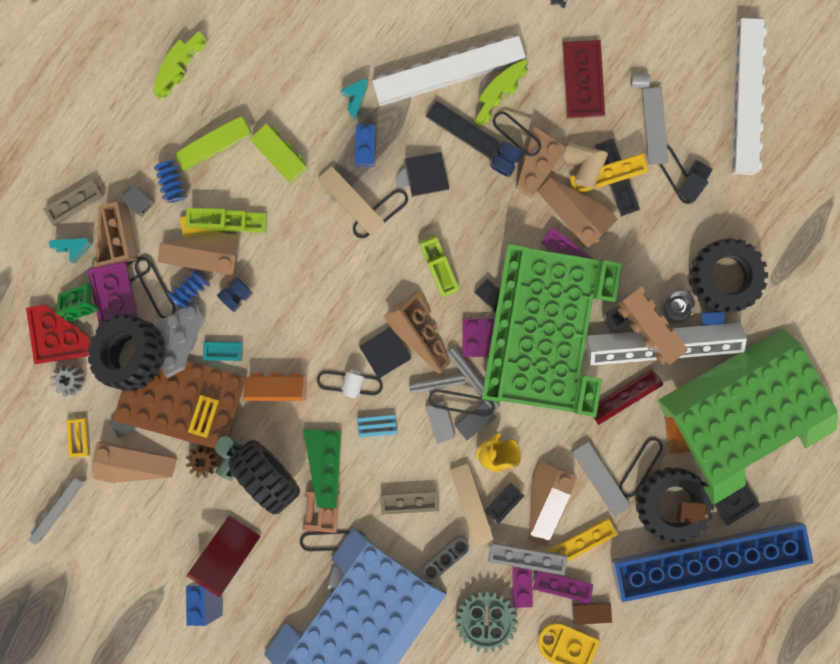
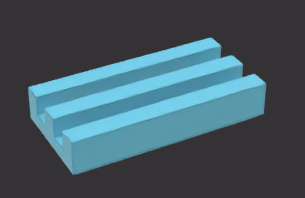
[357,415,397,438]

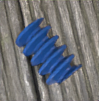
[154,160,187,203]
[167,269,211,308]

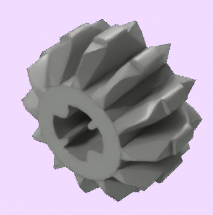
[50,364,85,396]

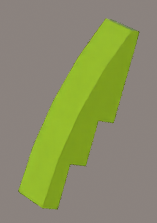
[174,116,252,171]
[186,208,267,233]

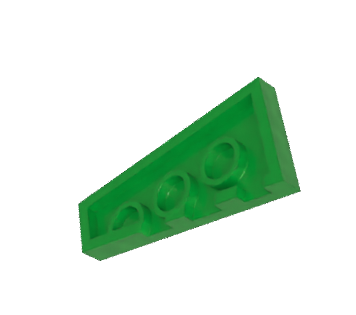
[303,429,341,509]

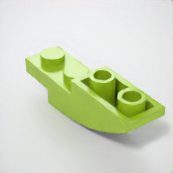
[153,31,207,100]
[475,59,528,127]

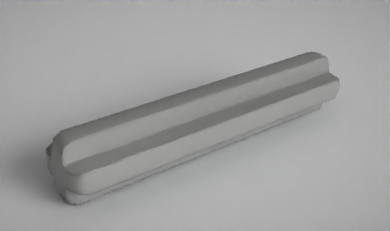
[409,374,465,393]

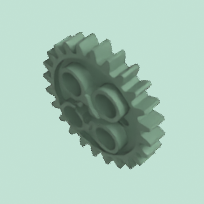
[455,589,518,653]

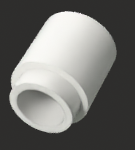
[341,369,364,398]

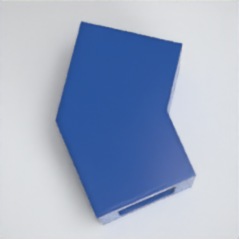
[701,312,725,326]

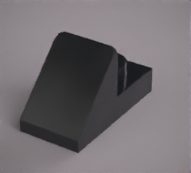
[677,160,713,203]
[474,278,500,313]

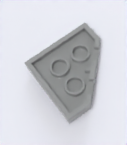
[154,302,205,378]

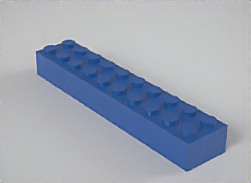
[611,522,814,602]

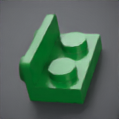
[56,283,99,321]

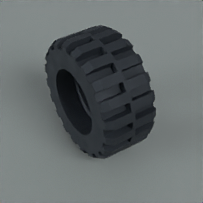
[689,238,768,313]
[88,314,166,392]
[228,440,300,515]
[636,467,714,544]

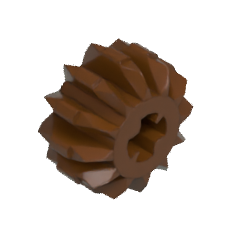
[186,445,219,478]

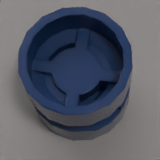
[489,141,523,177]
[217,276,253,312]

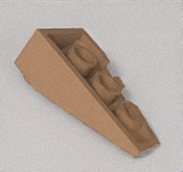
[537,178,618,248]
[158,232,240,275]
[384,291,450,374]
[92,441,177,483]
[528,461,577,546]

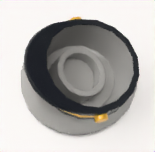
[660,289,695,324]

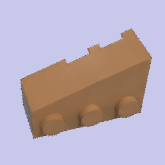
[516,127,566,199]
[93,201,138,267]

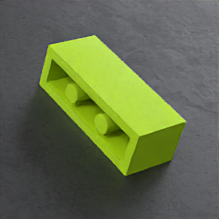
[249,124,307,184]

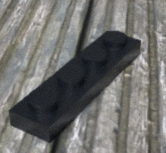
[426,100,500,159]
[595,138,640,217]

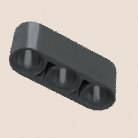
[422,535,469,581]

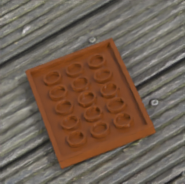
[112,361,246,449]

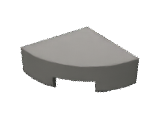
[397,168,409,189]

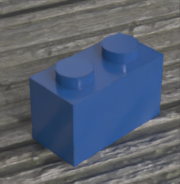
[354,124,376,167]

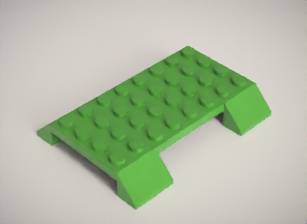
[481,244,622,417]
[657,329,838,504]

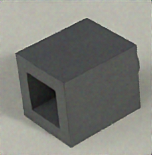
[121,185,155,217]

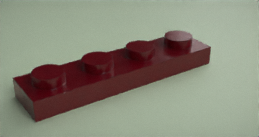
[592,369,664,425]

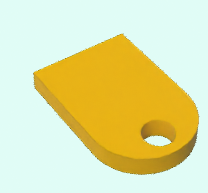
[538,622,600,664]

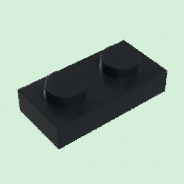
[484,482,525,524]

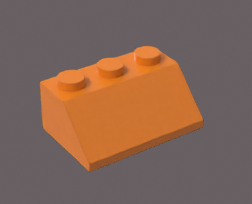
[243,373,306,401]

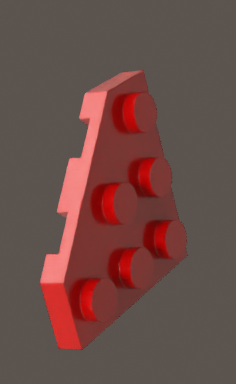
[26,305,91,364]

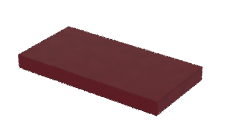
[562,40,605,119]
[187,516,261,598]

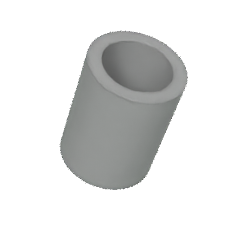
[630,74,650,88]

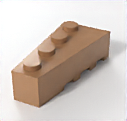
[617,286,688,366]

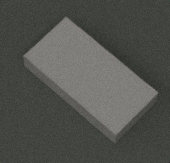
[426,401,455,444]

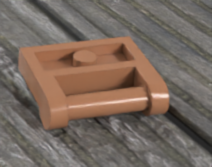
[302,491,340,533]

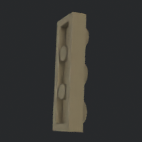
[43,179,104,226]
[380,491,439,515]

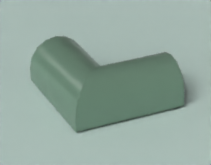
[215,436,244,481]

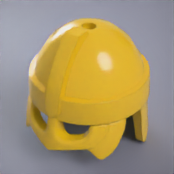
[476,433,521,472]

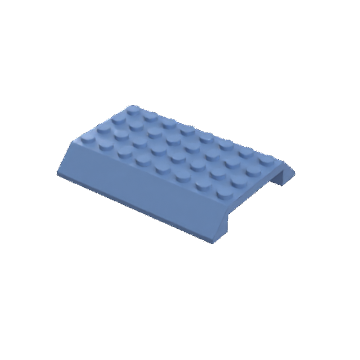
[264,528,447,664]

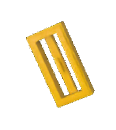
[188,395,220,438]
[66,418,90,458]

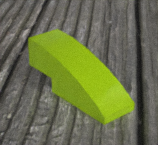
[418,234,460,298]

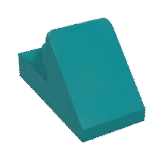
[340,79,369,120]
[49,238,93,264]

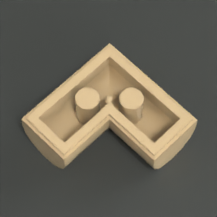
[564,143,608,189]

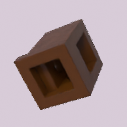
[676,500,709,523]

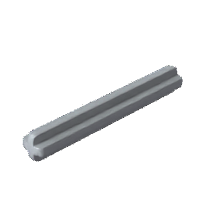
[447,347,500,411]

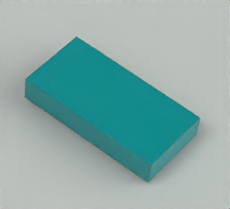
[203,341,243,361]

